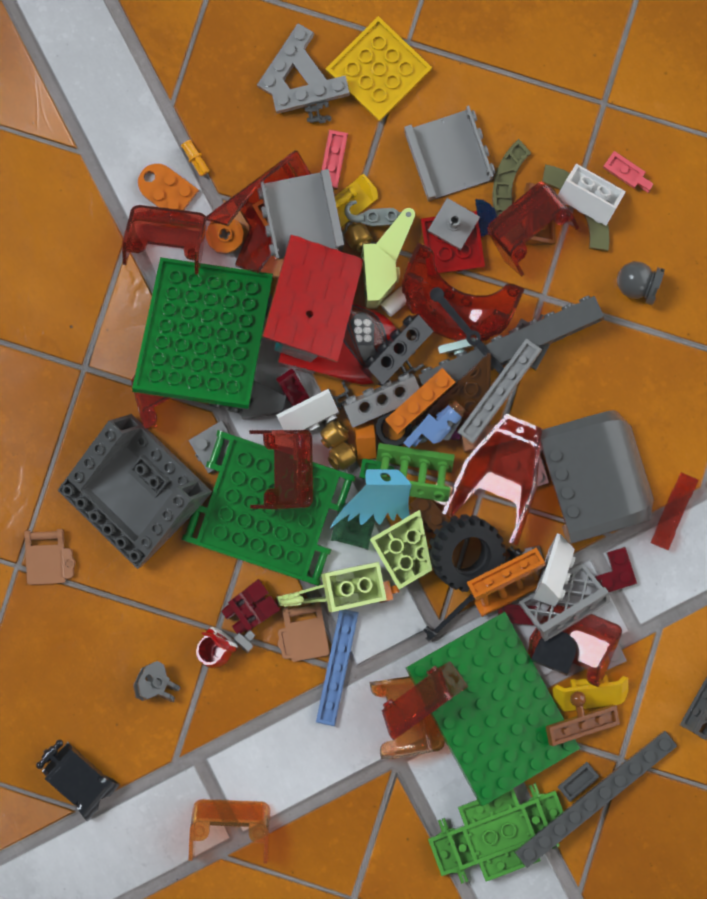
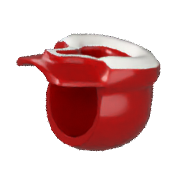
[196,627,238,668]

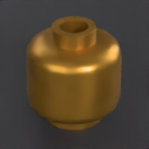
[344,223,372,252]
[320,421,349,449]
[328,442,357,470]

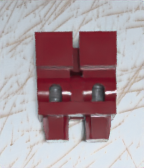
[221,579,281,634]

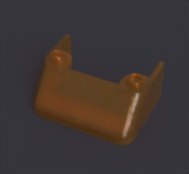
[188,799,271,864]

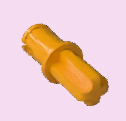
[181,140,209,176]

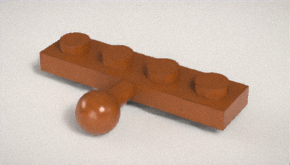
[546,691,620,746]

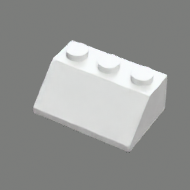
[556,164,626,226]
[276,389,339,440]
[533,533,576,606]

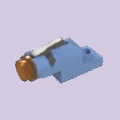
[404,400,466,448]

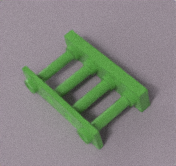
[376,443,455,502]

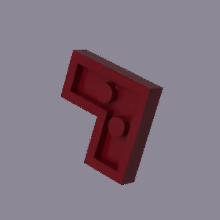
[595,547,637,592]

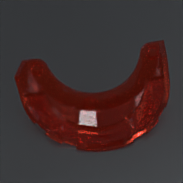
[402,243,524,342]

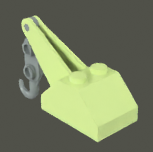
[344,200,415,309]

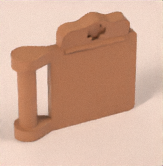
[24,529,76,585]
[278,602,329,662]

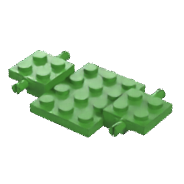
[428,783,563,884]

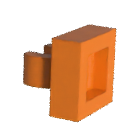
[380,581,399,603]

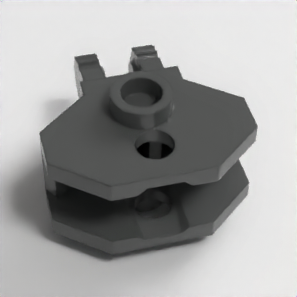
[133,661,180,702]

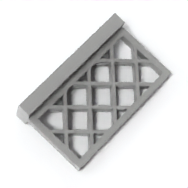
[519,563,610,641]

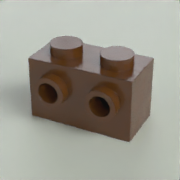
[409,497,450,533]

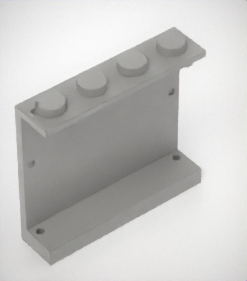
[404,106,495,202]
[257,169,344,260]

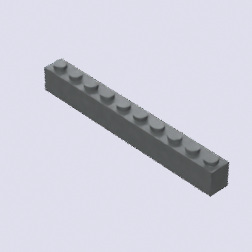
[418,296,604,390]

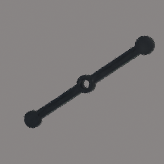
[430,287,518,388]
[423,546,522,642]

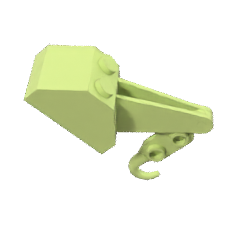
[276,562,387,612]

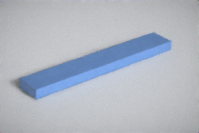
[316,609,359,726]

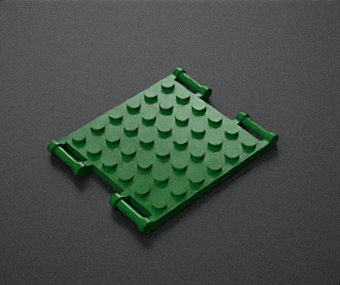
[181,430,356,586]

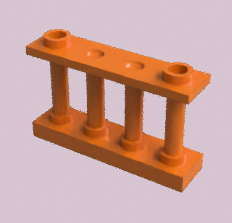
[467,547,546,617]

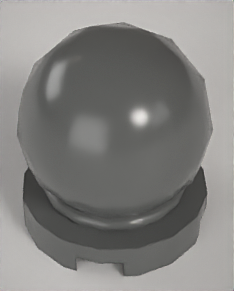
[617,261,665,306]

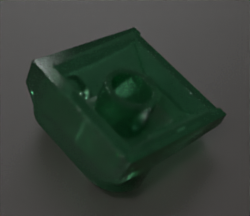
[331,503,376,550]

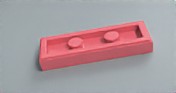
[322,130,348,189]

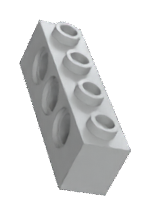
[342,373,419,427]

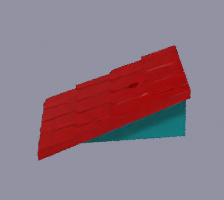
[262,235,364,362]

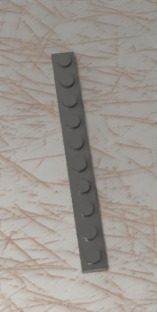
[514,731,677,868]

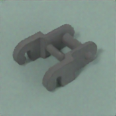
[305,102,332,123]
[400,352,425,373]
[328,381,349,410]

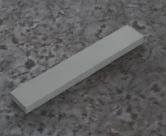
[458,338,542,444]

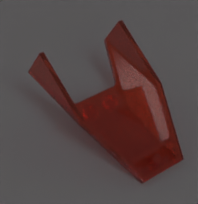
[204,150,311,273]
[442,414,542,546]

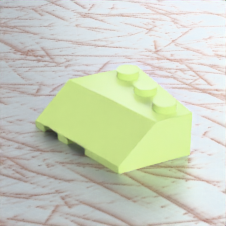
[370,510,433,589]

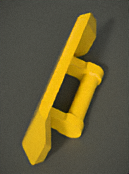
[335,174,378,228]
[553,675,628,711]

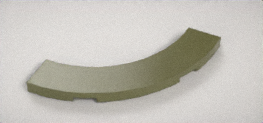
[492,139,531,245]
[542,164,609,252]

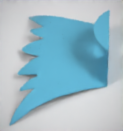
[330,469,411,528]

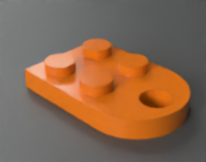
[138,163,199,220]

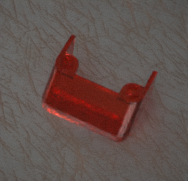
[487,181,579,277]
[122,205,206,274]
[249,430,313,509]
[381,661,468,741]

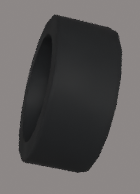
[376,410,412,446]

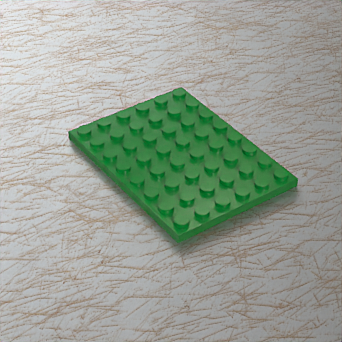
[132,257,273,409]
[405,612,580,806]

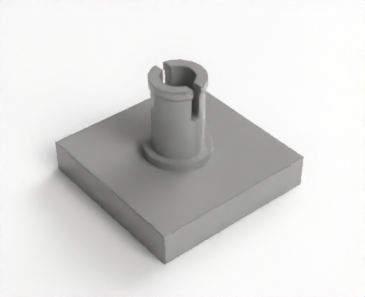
[428,198,480,251]

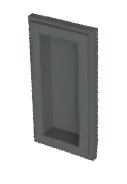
[558,762,599,802]

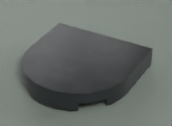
[531,631,576,676]

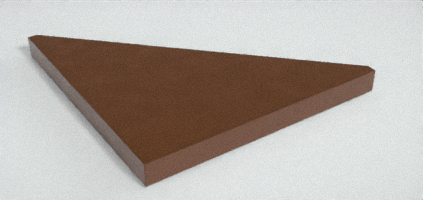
[416,353,491,426]

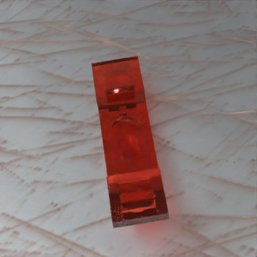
[650,472,699,550]

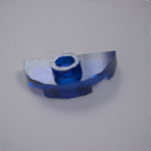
[475,199,497,237]

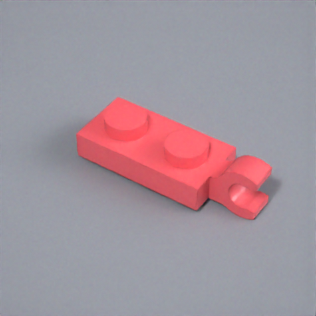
[603,151,653,193]

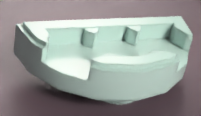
[438,337,476,355]

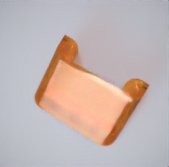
[369,676,445,759]

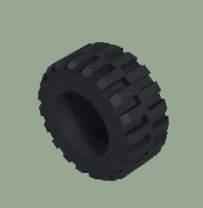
[428,514,506,592]

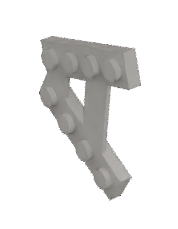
[257,24,350,114]

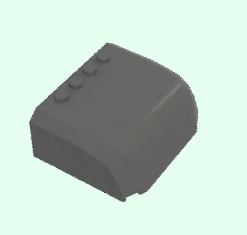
[534,410,654,544]

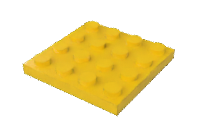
[326,16,432,122]

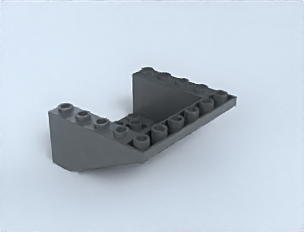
[58,414,212,569]

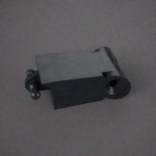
[36,739,120,821]

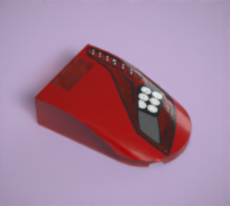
[278,303,399,385]

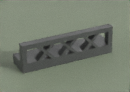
[680,677,707,740]

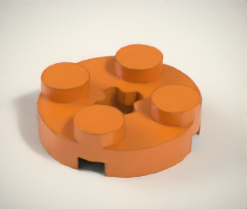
[206,215,244,254]

